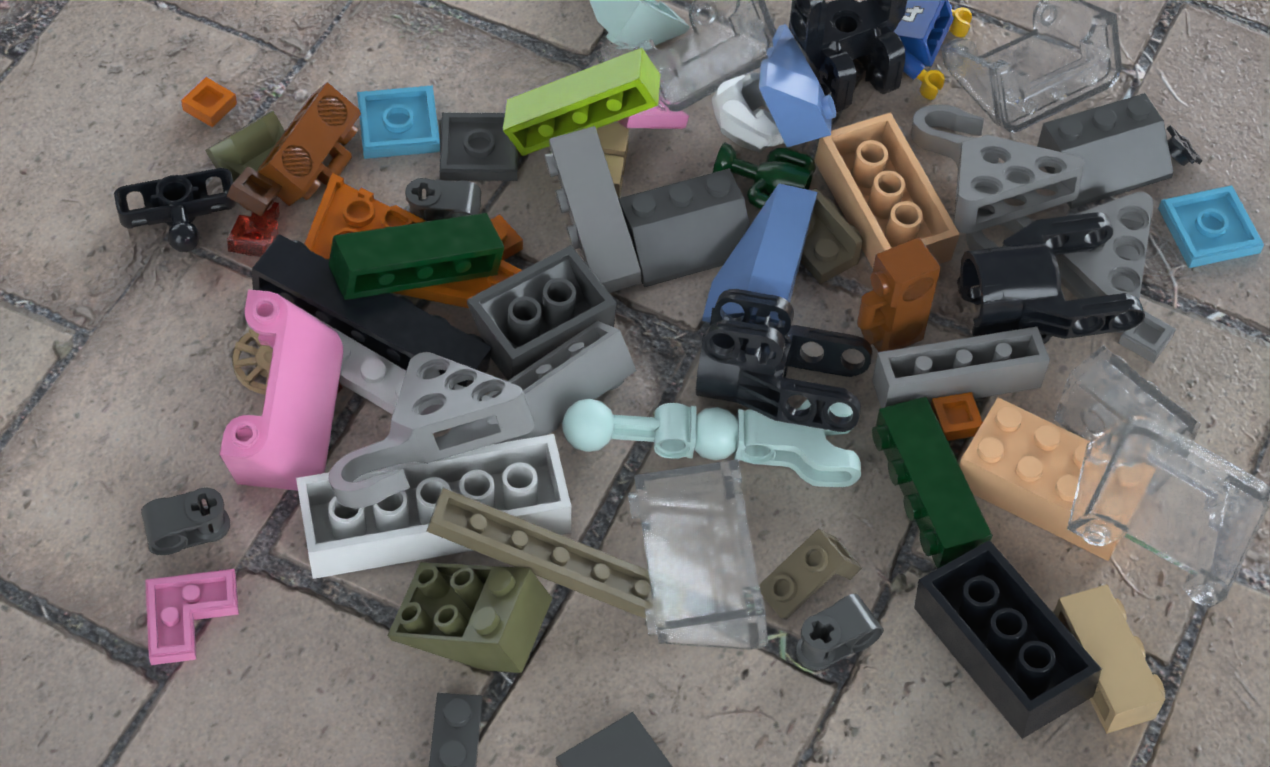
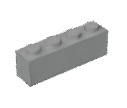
[544,126,641,293]
[487,321,637,444]
[872,327,1050,408]

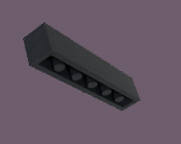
[252,234,492,387]

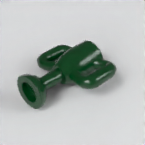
[713,142,816,209]

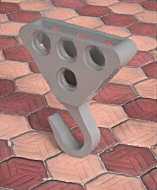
[911,105,1085,234]
[966,192,1153,333]
[328,352,535,508]

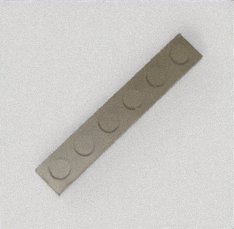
[426,488,688,630]

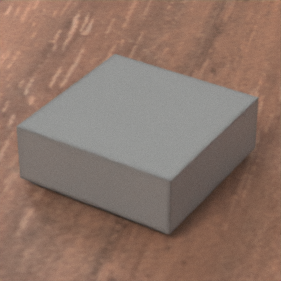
[1118,311,1176,363]

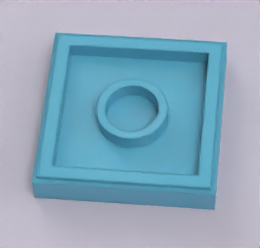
[357,85,440,159]
[1158,185,1264,268]

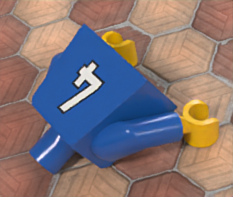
[894,0,972,100]

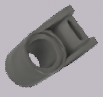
[405,178,482,221]
[141,487,230,555]
[796,593,884,671]

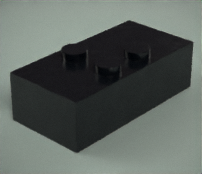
[914,540,1102,739]

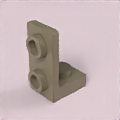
[757,528,862,619]

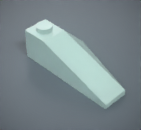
[589,0,690,50]

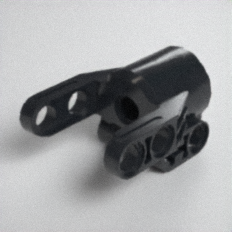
[789,0,907,112]
[957,212,1145,344]
[696,289,873,432]

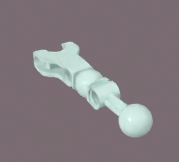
[562,399,861,487]

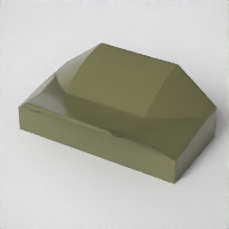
[205,111,285,182]

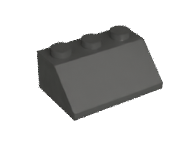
[1037,93,1174,209]
[618,169,750,287]
[467,245,617,380]

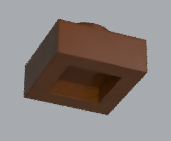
[227,166,282,216]

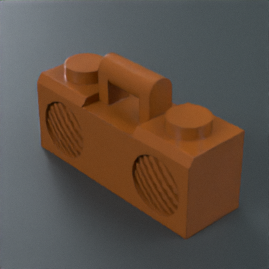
[257,82,361,206]
[857,237,941,352]

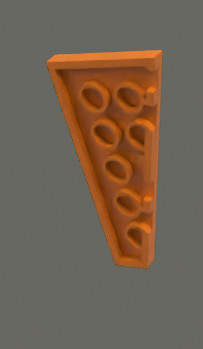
[304,173,522,308]

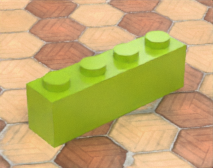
[503,48,661,156]

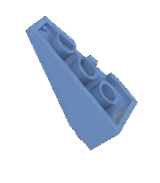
[759,24,836,147]
[702,184,817,323]

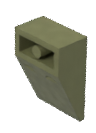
[387,562,552,673]

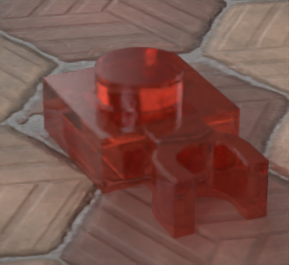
[227,202,280,257]

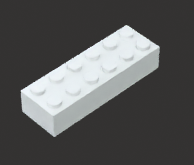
[296,434,572,579]

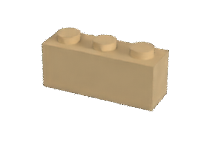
[1053,584,1165,734]

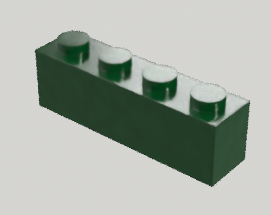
[328,213,505,300]
[872,396,993,569]

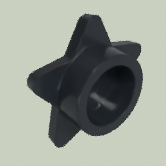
[1167,125,1203,166]

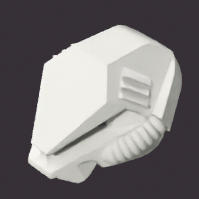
[711,72,784,152]

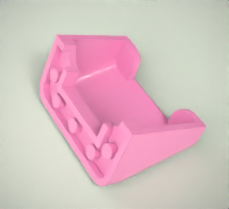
[220,289,343,491]

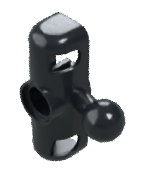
[114,168,236,252]

